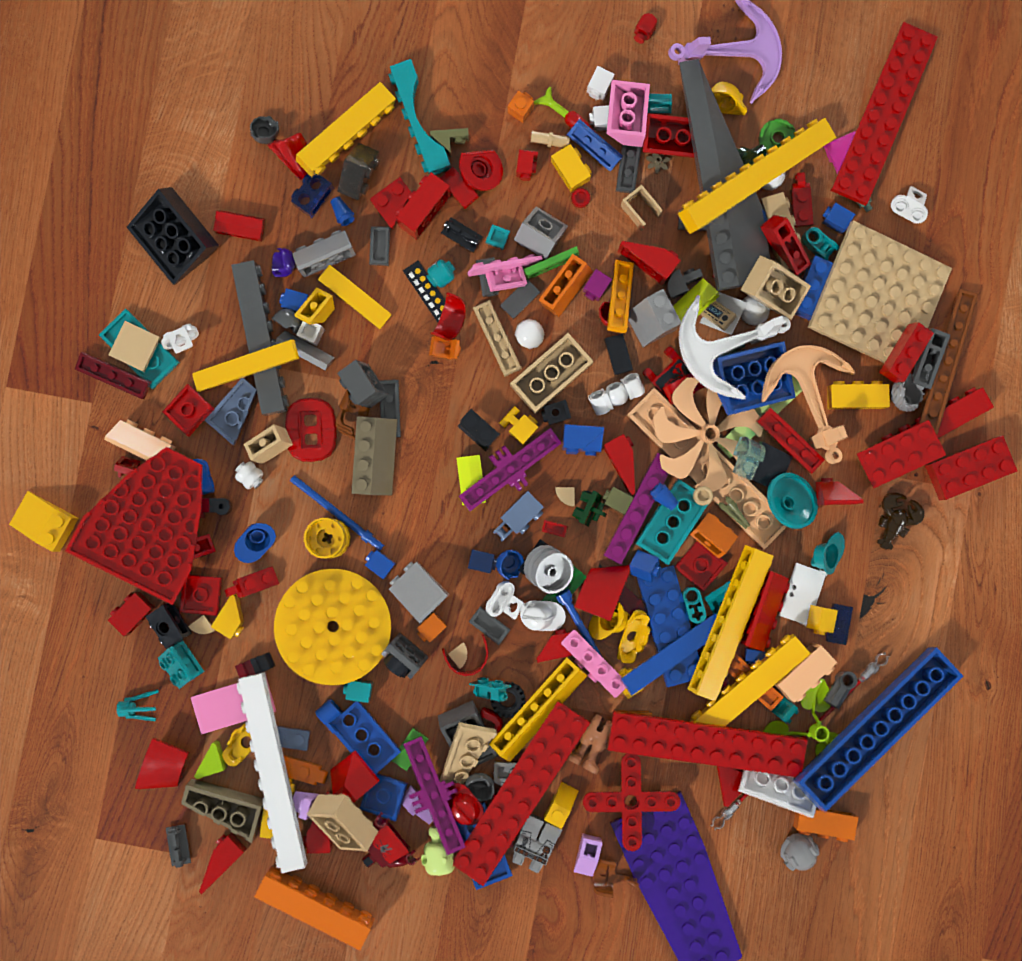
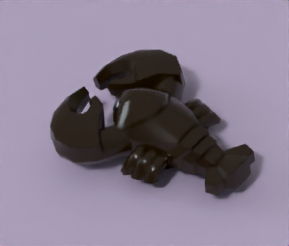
[877,492,924,550]

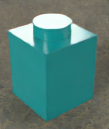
[343,680,373,703]

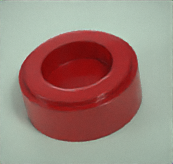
[571,188,590,208]

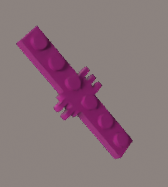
[458,428,562,512]
[403,736,465,855]

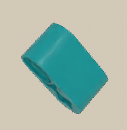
[682,587,706,624]

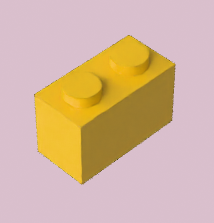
[551,144,592,192]

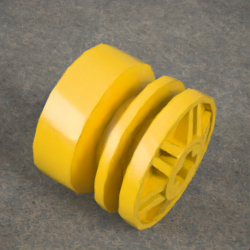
[304,518,351,558]

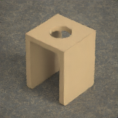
[621,185,663,231]

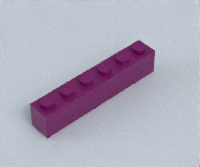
[603,453,669,564]

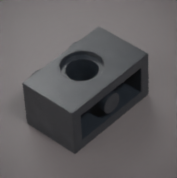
[146,603,192,649]

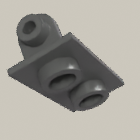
[166,824,191,868]

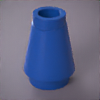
[330,197,355,226]
[649,482,679,511]

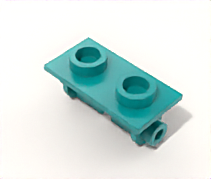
[469,677,511,702]

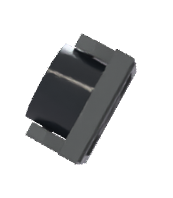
[382,633,429,679]

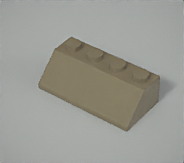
[351,416,398,495]

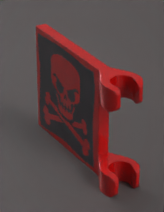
[642,347,691,409]

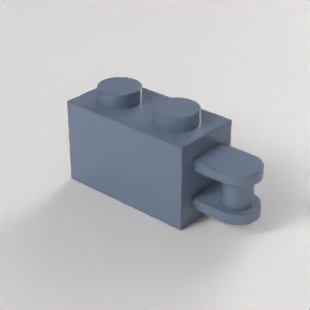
[493,491,544,541]

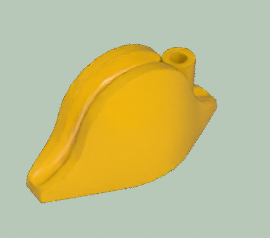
[711,82,747,115]

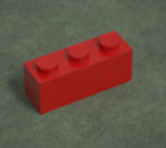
[879,322,934,383]

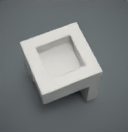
[296,321,325,346]

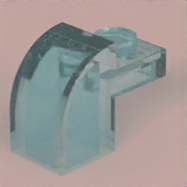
[733,437,765,480]

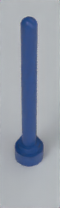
[555,589,604,659]

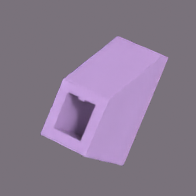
[573,833,602,876]

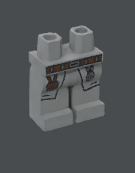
[512,813,562,873]

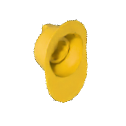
[588,602,630,640]

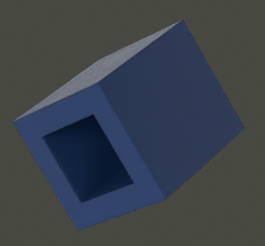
[468,549,497,573]

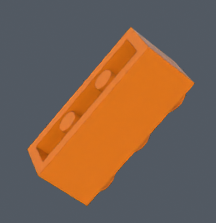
[539,254,593,317]
[793,807,858,842]

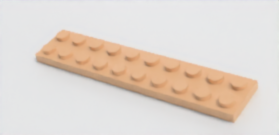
[627,388,787,550]

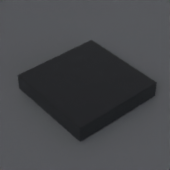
[745,441,793,488]

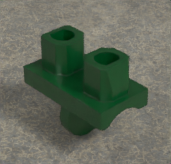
[572,491,607,527]

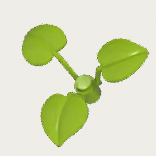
[763,678,839,756]

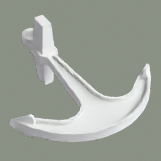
[679,295,791,400]

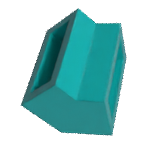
[647,94,672,114]

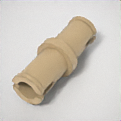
[530,130,570,148]

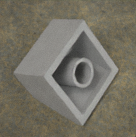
[514,206,568,260]

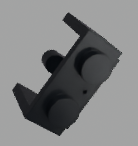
[457,409,500,451]

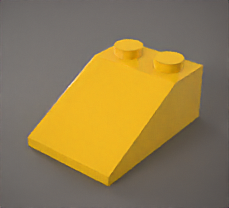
[9,491,79,552]

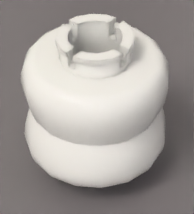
[235,461,263,489]

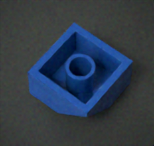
[562,424,604,456]

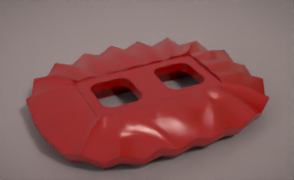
[285,398,337,462]

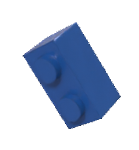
[743,648,767,664]

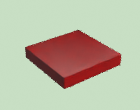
[162,384,215,437]
[674,540,728,592]
[179,574,223,616]

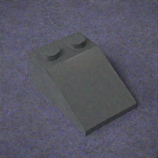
[438,700,498,766]

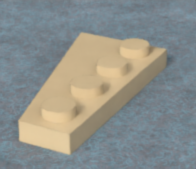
[439,722,497,784]

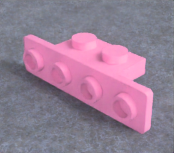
[467,254,543,292]
[561,630,626,698]

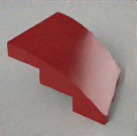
[575,565,630,621]
[135,738,190,789]

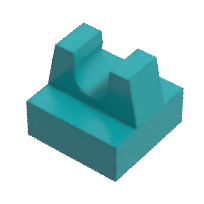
[771,697,799,724]

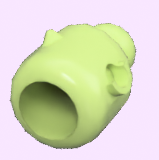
[421,825,455,876]

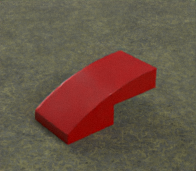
[440,167,479,209]

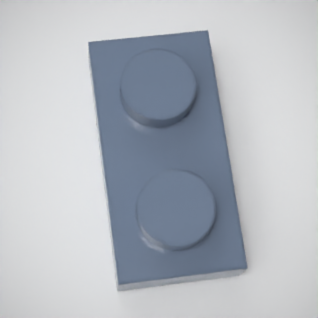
[277,726,311,751]

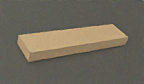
[473,300,522,377]

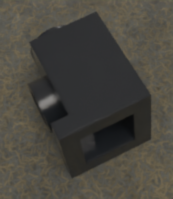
[541,400,571,426]

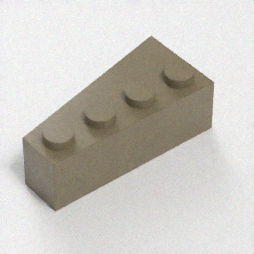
[181,779,263,843]

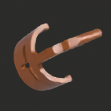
[336,390,369,439]
[594,860,639,898]

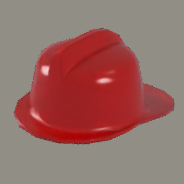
[447,783,484,825]

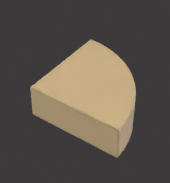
[555,487,575,507]
[188,615,216,634]
[448,642,467,669]

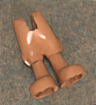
[567,714,612,775]

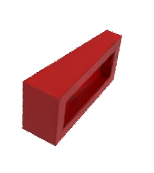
[542,520,568,538]

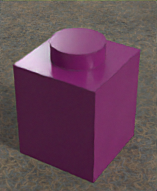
[583,269,612,302]

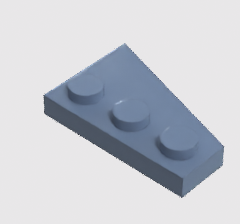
[205,378,257,446]

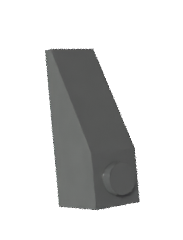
[912,328,950,389]

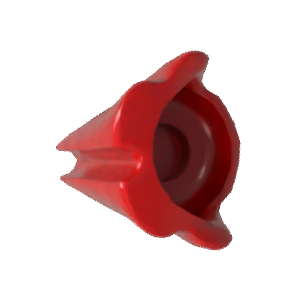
[267,133,307,180]

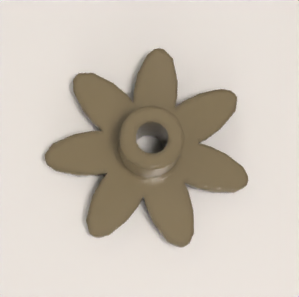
[646,154,670,174]

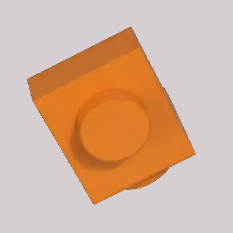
[429,336,461,360]

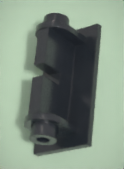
[441,217,483,253]

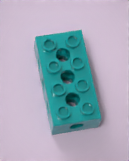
[634,479,708,565]

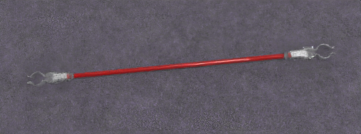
[710,652,890,831]

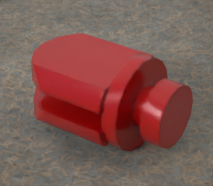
[634,13,657,44]

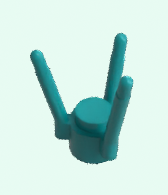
[117,689,159,721]

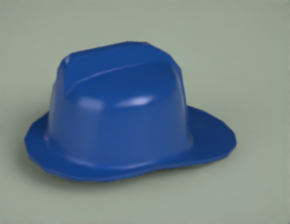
[234,523,276,563]

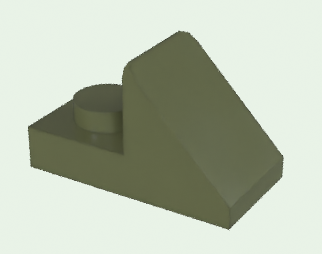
[430,128,469,157]

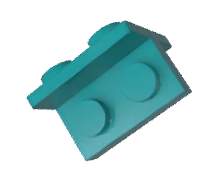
[158,640,205,689]

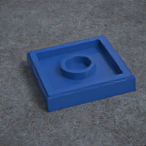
[359,773,408,821]

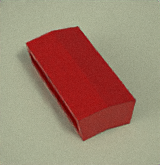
[213,210,265,242]

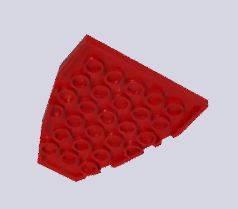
[65,447,203,605]

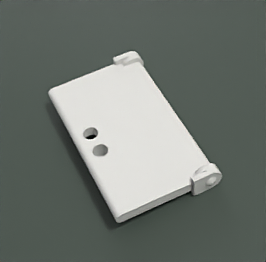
[778,563,827,627]

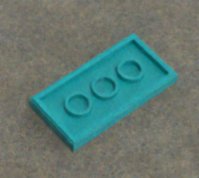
[99,308,180,389]

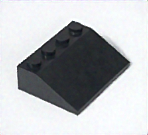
[127,187,219,285]

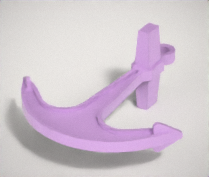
[668,0,782,104]

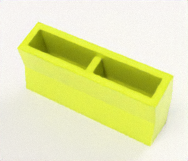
[673,278,720,322]
[456,455,486,505]

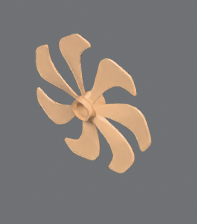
[653,377,763,492]

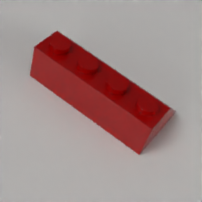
[643,113,694,158]
[739,571,790,652]

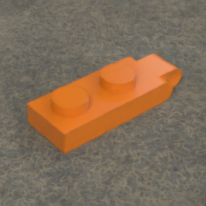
[283,754,328,785]

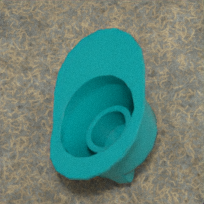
[810,532,845,575]

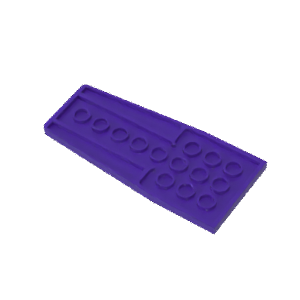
[610,791,742,961]

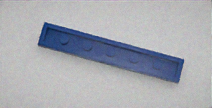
[620,613,717,695]

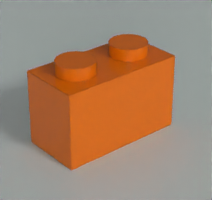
[690,512,738,558]

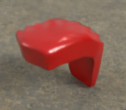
[480,707,503,739]

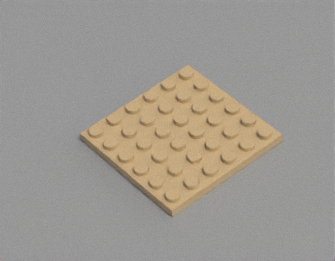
[807,221,952,363]

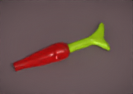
[534,87,605,140]

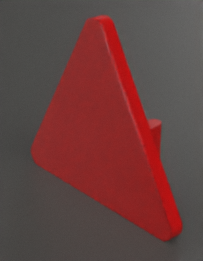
[717,766,743,807]

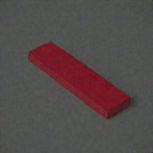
[75,352,151,399]

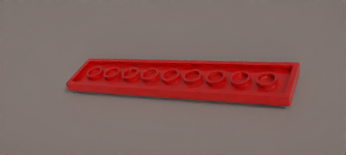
[830,22,938,206]
[453,700,591,886]
[607,711,808,777]

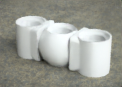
[588,373,645,415]

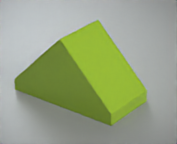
[194,740,227,779]

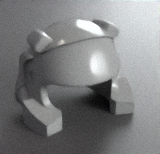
[780,833,819,871]

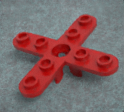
[583,753,680,851]

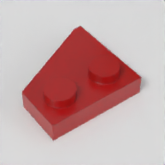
[370,177,411,230]

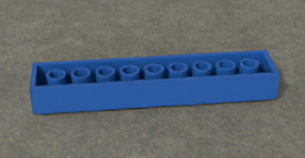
[792,647,963,812]

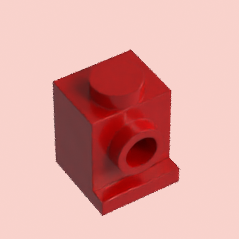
[516,150,538,181]

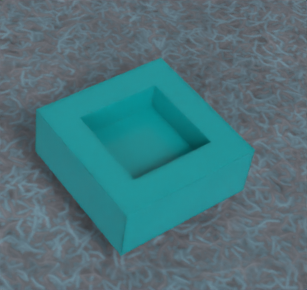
[485,224,510,250]

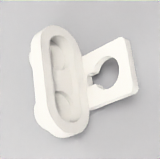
[891,186,928,223]
[161,324,199,354]
[486,581,525,619]

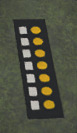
[403,260,445,323]

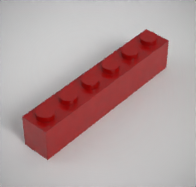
[881,387,994,441]

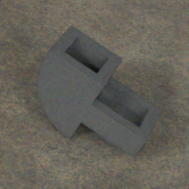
[666,268,703,300]

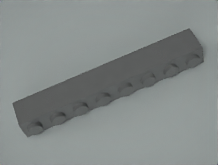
[231,260,289,416]

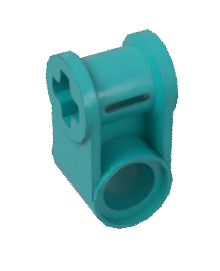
[801,227,839,260]

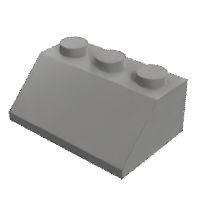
[292,230,356,278]

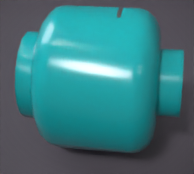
[427,259,456,288]

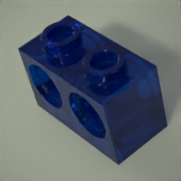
[291,174,334,218]

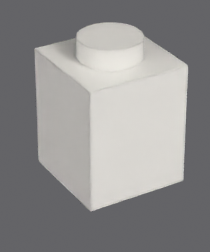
[587,66,615,100]
[589,105,609,131]

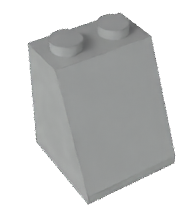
[628,289,681,347]
[389,562,449,623]

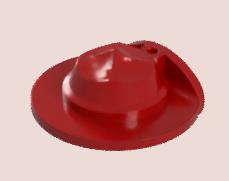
[459,150,503,191]

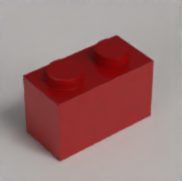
[108,592,156,636]

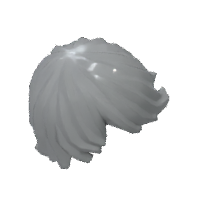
[890,373,925,412]

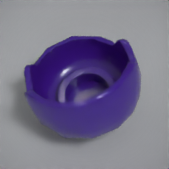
[272,248,295,277]

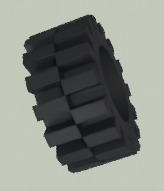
[491,682,525,718]

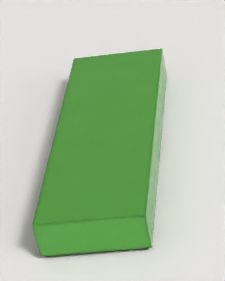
[524,246,579,280]

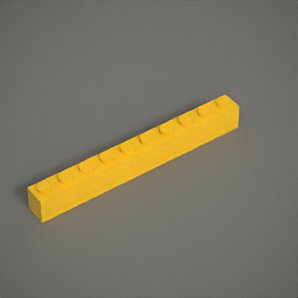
[678,118,837,234]

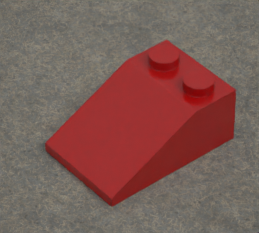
[617,241,681,286]

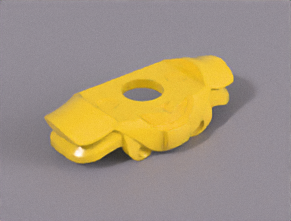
[617,610,650,663]
[222,723,252,767]

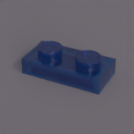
[826,603,853,645]

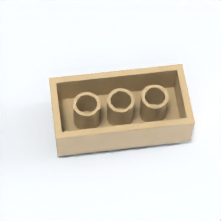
[510,333,594,414]

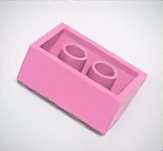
[607,80,650,147]

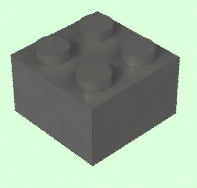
[337,360,389,408]

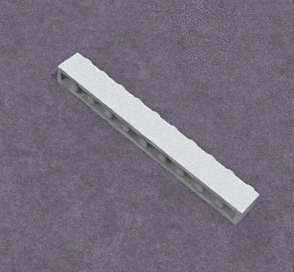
[237,672,308,873]

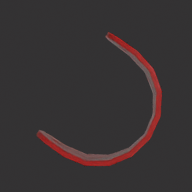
[430,292,466,341]
[442,634,489,676]

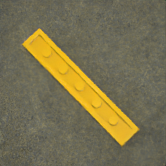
[192,339,299,392]

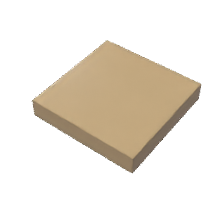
[108,321,161,372]

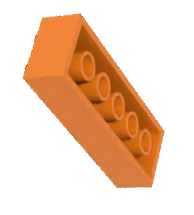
[254,866,375,950]

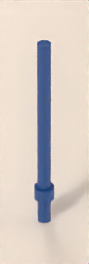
[290,475,385,551]

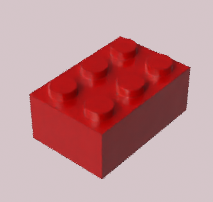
[396,172,451,240]

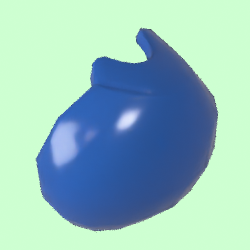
[496,550,524,580]

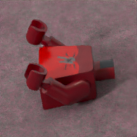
[362,812,420,868]

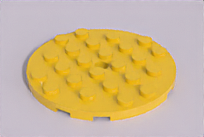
[274,569,391,686]

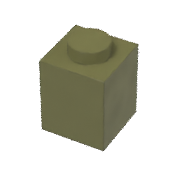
[602,487,634,515]

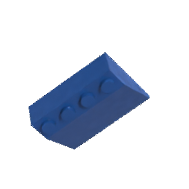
[713,341,796,415]

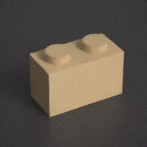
[244,425,293,464]

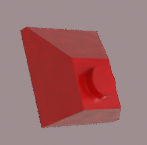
[815,478,864,505]
[330,750,380,803]

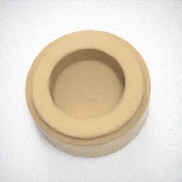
[693,486,713,506]

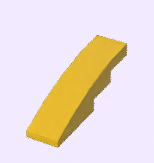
[317,265,392,329]

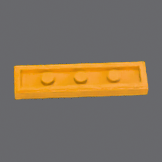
[607,260,634,334]

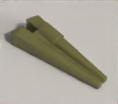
[719,496,750,529]

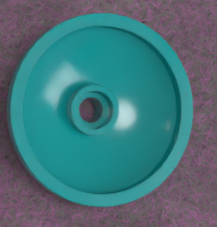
[767,473,818,529]

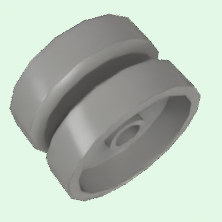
[524,545,574,594]

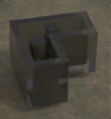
[337,143,380,200]

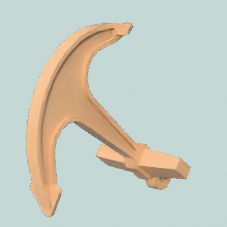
[761,345,855,464]

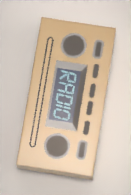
[700,300,737,331]

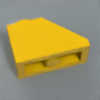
[294,287,335,325]
[211,594,244,639]
[544,781,579,829]

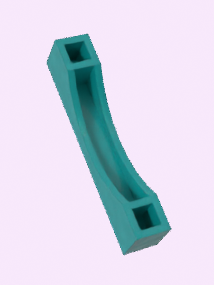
[388,59,451,175]

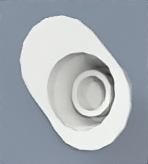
[520,600,566,631]

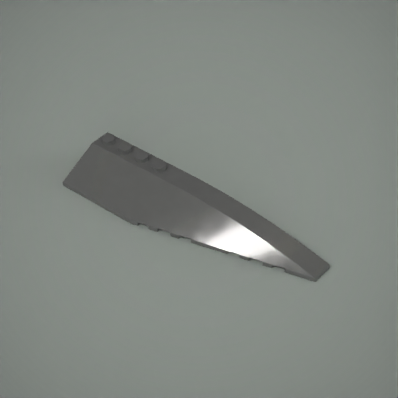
[679,59,770,291]

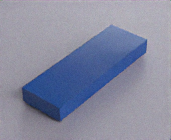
[567,119,623,172]

